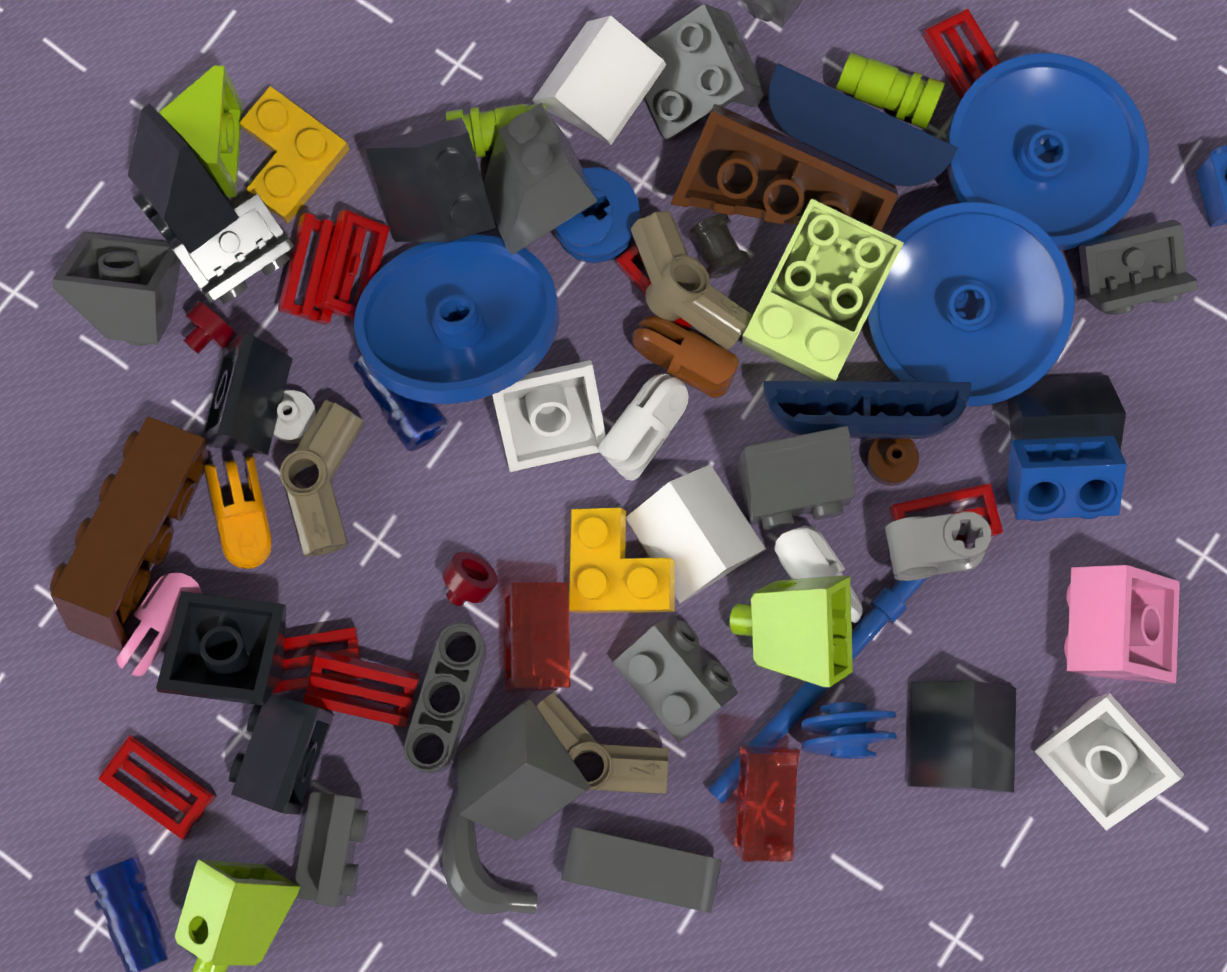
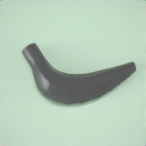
[443,792,538,914]

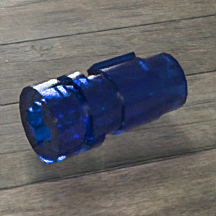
[353,356,448,451]
[84,856,168,972]

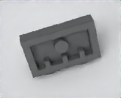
[644,3,769,140]

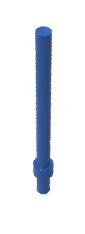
[708,578,927,804]

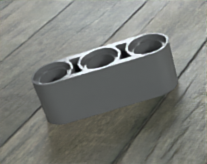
[404,623,487,774]
[561,827,722,913]

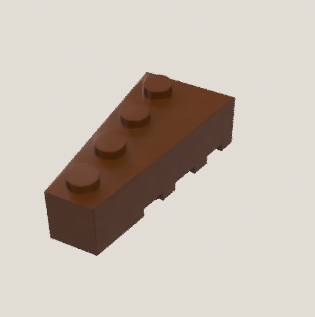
[671,103,898,232]
[50,416,209,651]

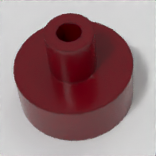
[183,301,237,354]
[442,552,498,606]

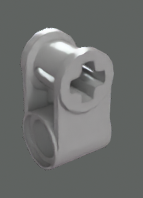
[885,512,991,581]

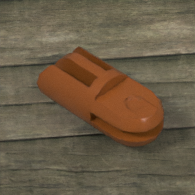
[632,316,739,398]

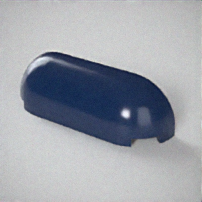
[769,63,958,187]
[763,381,971,439]

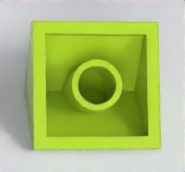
[159,65,243,198]

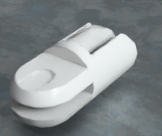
[598,373,689,481]
[775,525,863,623]

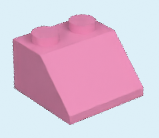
[1064,565,1180,683]

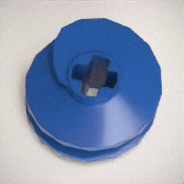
[553,167,640,264]
[801,702,897,759]

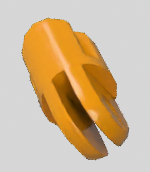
[204,456,272,569]

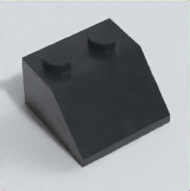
[128,103,239,254]
[365,118,496,242]
[229,694,334,815]

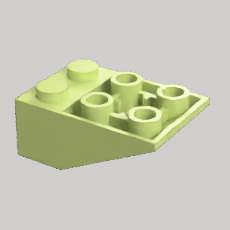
[742,199,904,381]

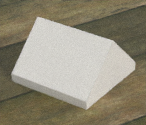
[532,15,666,145]
[492,360,606,472]
[626,464,766,604]
[1034,693,1184,831]

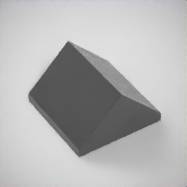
[458,699,591,841]

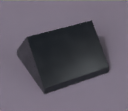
[201,333,293,455]
[1008,375,1126,450]
[156,591,286,706]
[908,681,1016,793]

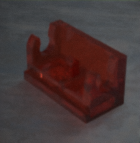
[503,582,571,692]
[735,746,800,862]

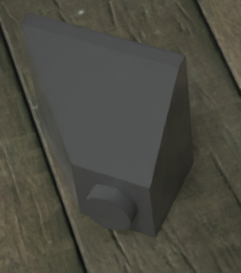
[52,232,181,346]

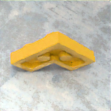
[239,86,350,224]
[569,508,675,613]

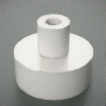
[273,390,318,444]

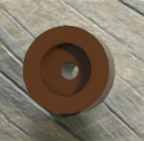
[866,439,919,486]

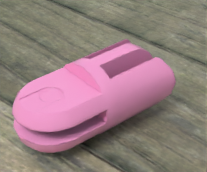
[116,573,202,677]

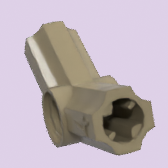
[630,211,752,350]
[280,400,365,558]
[536,692,669,794]

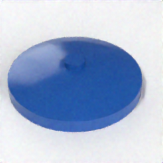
[946,53,1149,251]
[868,202,1075,407]
[354,234,560,404]

